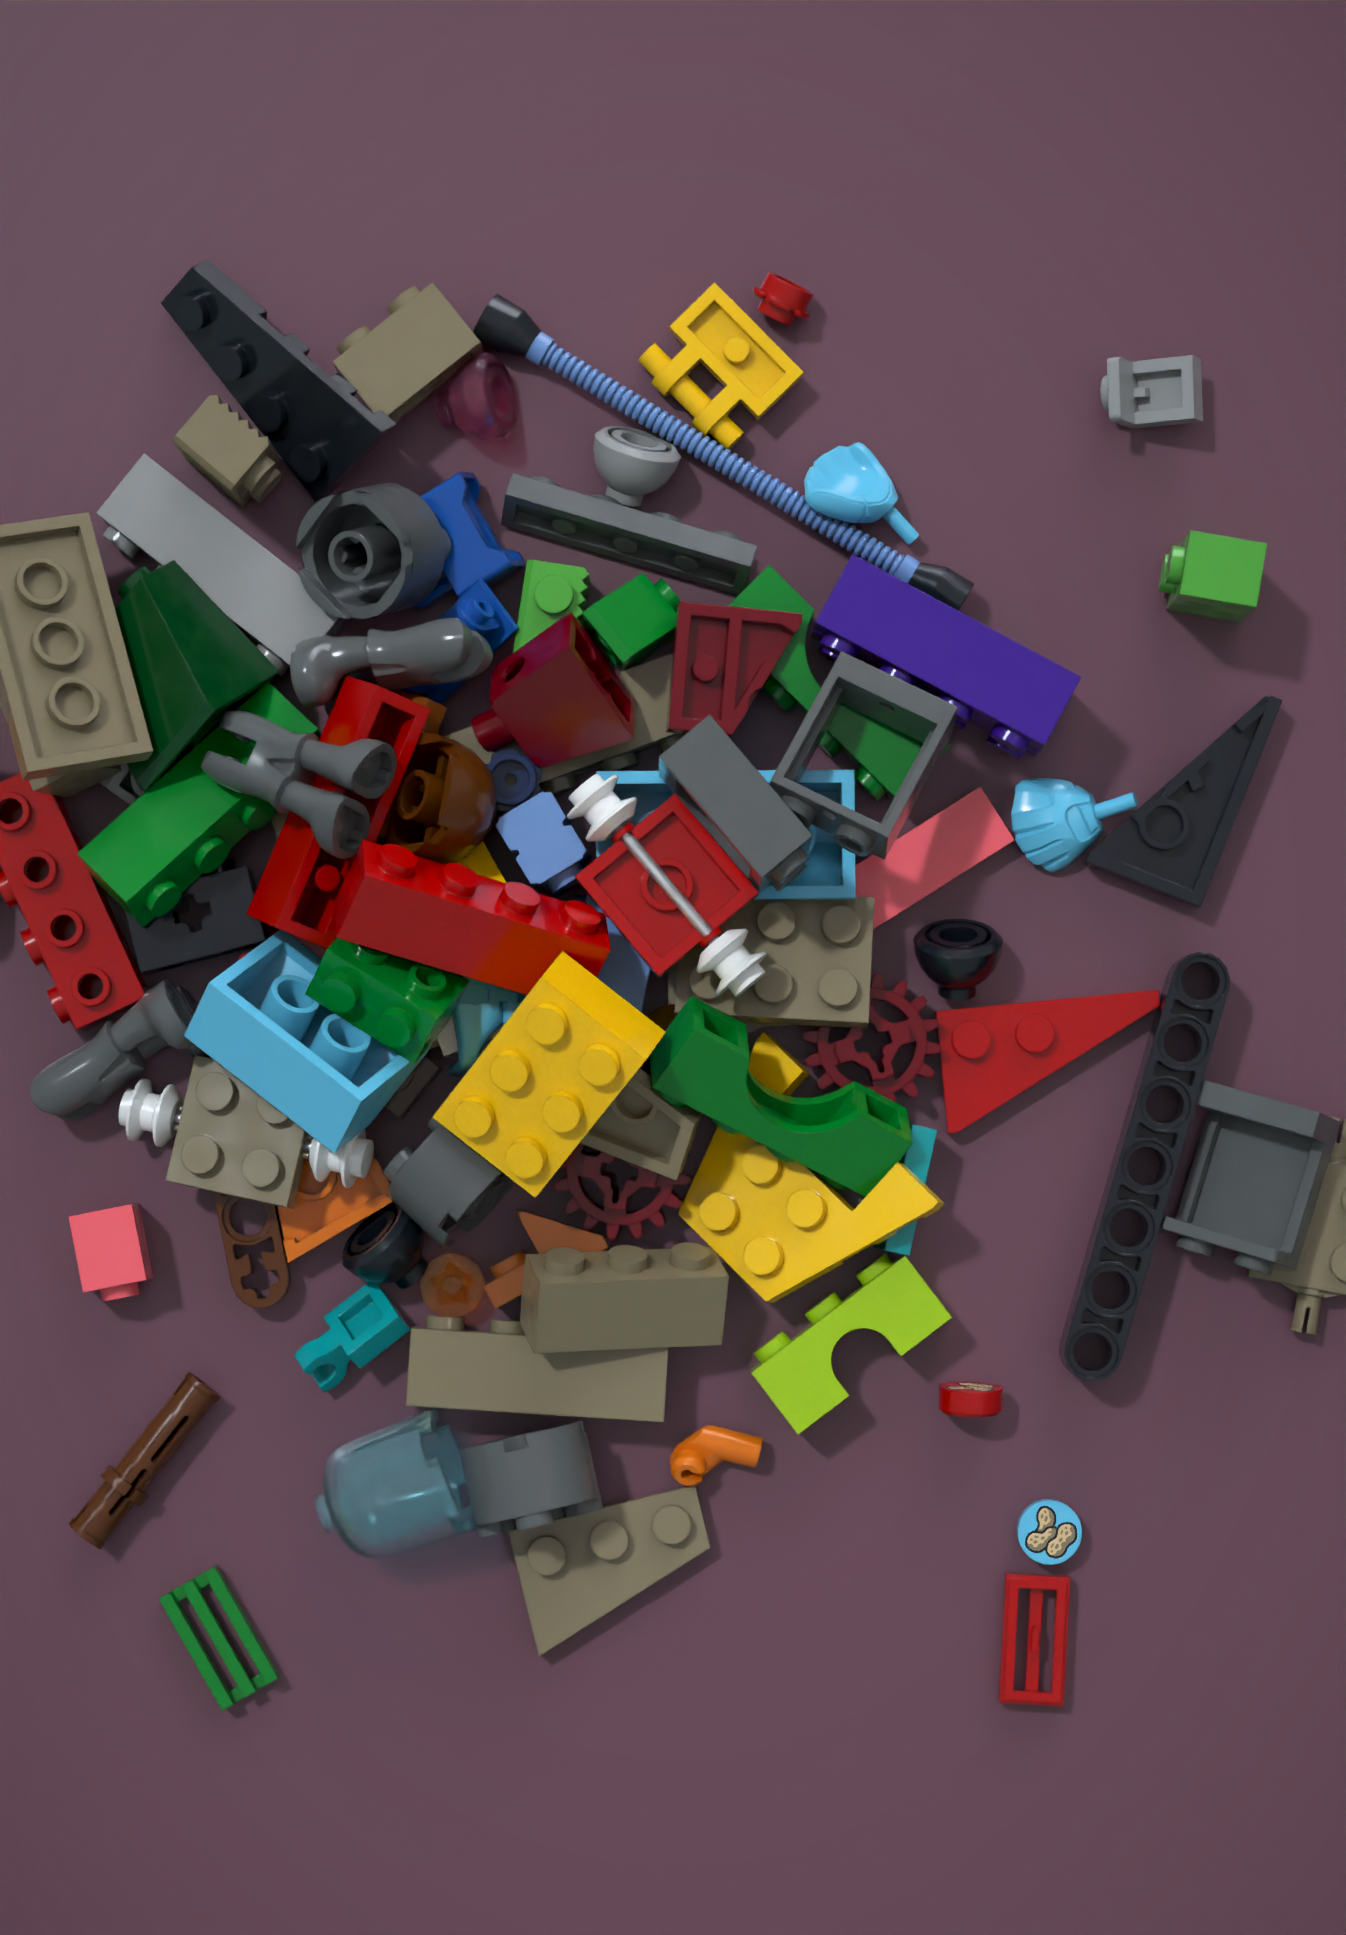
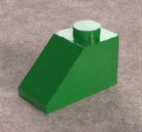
[582,573,681,672]

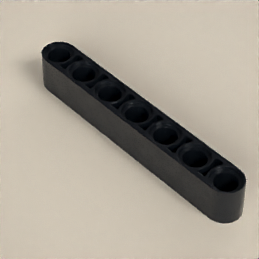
[1059,952,1230,1381]

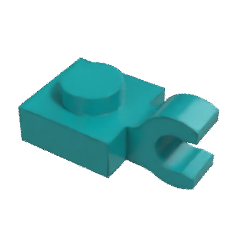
[294,1282,411,1392]

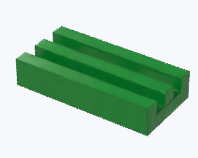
[159,1565,280,1711]

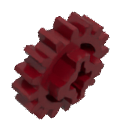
[802,973,941,1102]
[553,1143,692,1240]

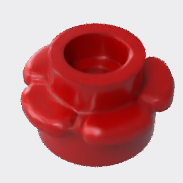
[753,272,814,326]

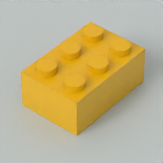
[432,951,666,1198]

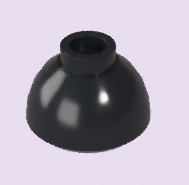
[913,919,1003,1001]
[342,1203,428,1289]

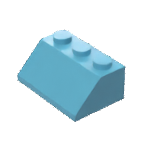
[184,930,431,1154]

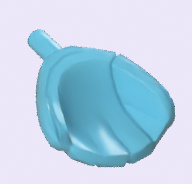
[804,442,919,545]
[1011,778,1138,872]

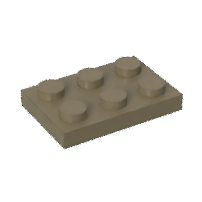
[674,897,875,1029]

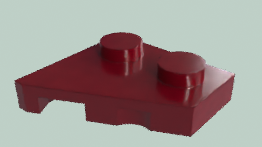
[666,601,803,738]

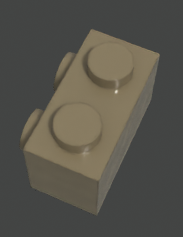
[332,282,483,423]

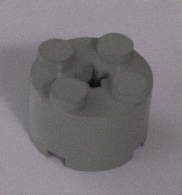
[296,482,451,619]
[383,1118,515,1249]
[459,1420,604,1538]

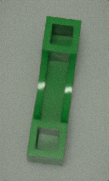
[728,565,951,802]
[649,996,913,1197]

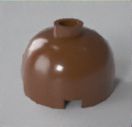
[378,732,496,864]

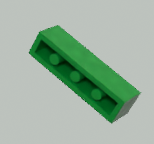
[77,682,321,928]

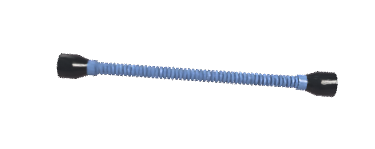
[473,294,974,611]

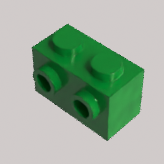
[305,938,470,1064]

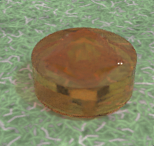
[420,1253,485,1317]

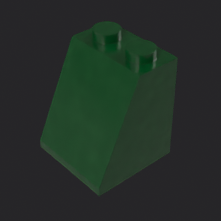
[115,560,279,791]

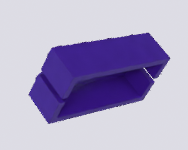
[812,554,1081,760]

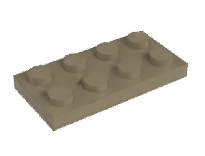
[0,512,153,781]

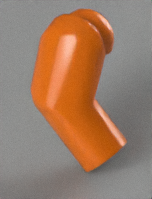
[669,1425,763,1487]

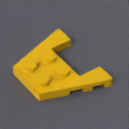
[678,1032,945,1303]

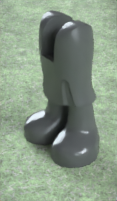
[290,618,493,718]
[201,711,397,860]
[30,979,211,1121]

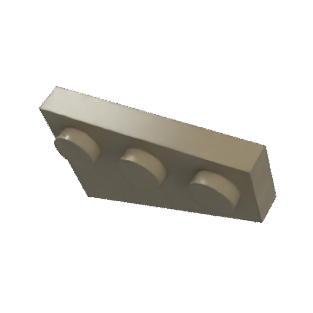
[580,1068,701,1180]
[508,1486,710,1656]

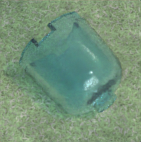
[315,1408,476,1559]

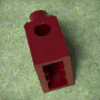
[472,613,636,767]

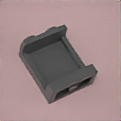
[1160,1080,1341,1275]

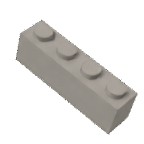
[96,453,348,677]

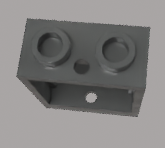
[770,651,958,860]
[659,714,813,893]

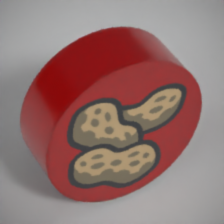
[938,1381,1003,1417]

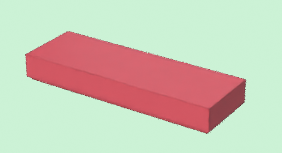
[855,786,1014,930]

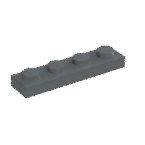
[501,473,757,595]

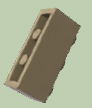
[520,1242,729,1353]

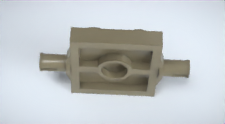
[1248,1116,1346,1335]

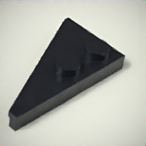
[1084,695,1282,908]

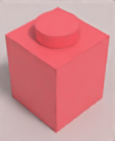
[68,1203,154,1302]

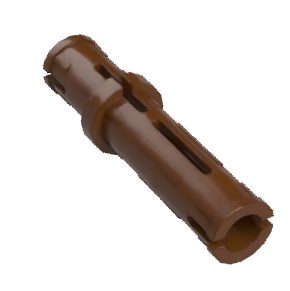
[68,1371,221,1549]

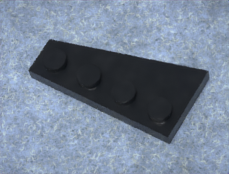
[161,260,397,502]

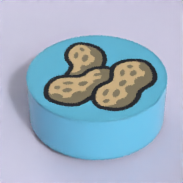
[1016,1499,1082,1565]

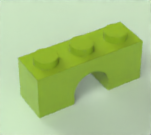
[750,1253,952,1434]

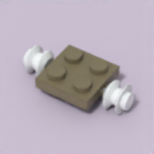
[118,1055,374,1209]

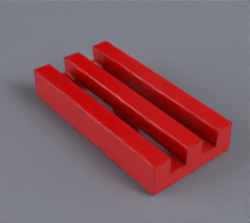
[998,1572,1070,1706]

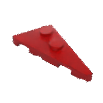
[935,990,1160,1133]

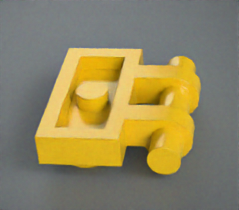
[638,282,804,449]

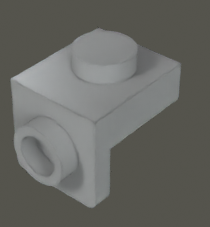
[1100,355,1203,429]

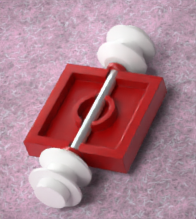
[567,773,767,997]

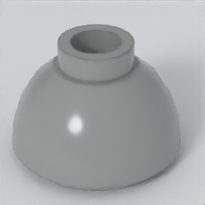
[593,426,681,507]

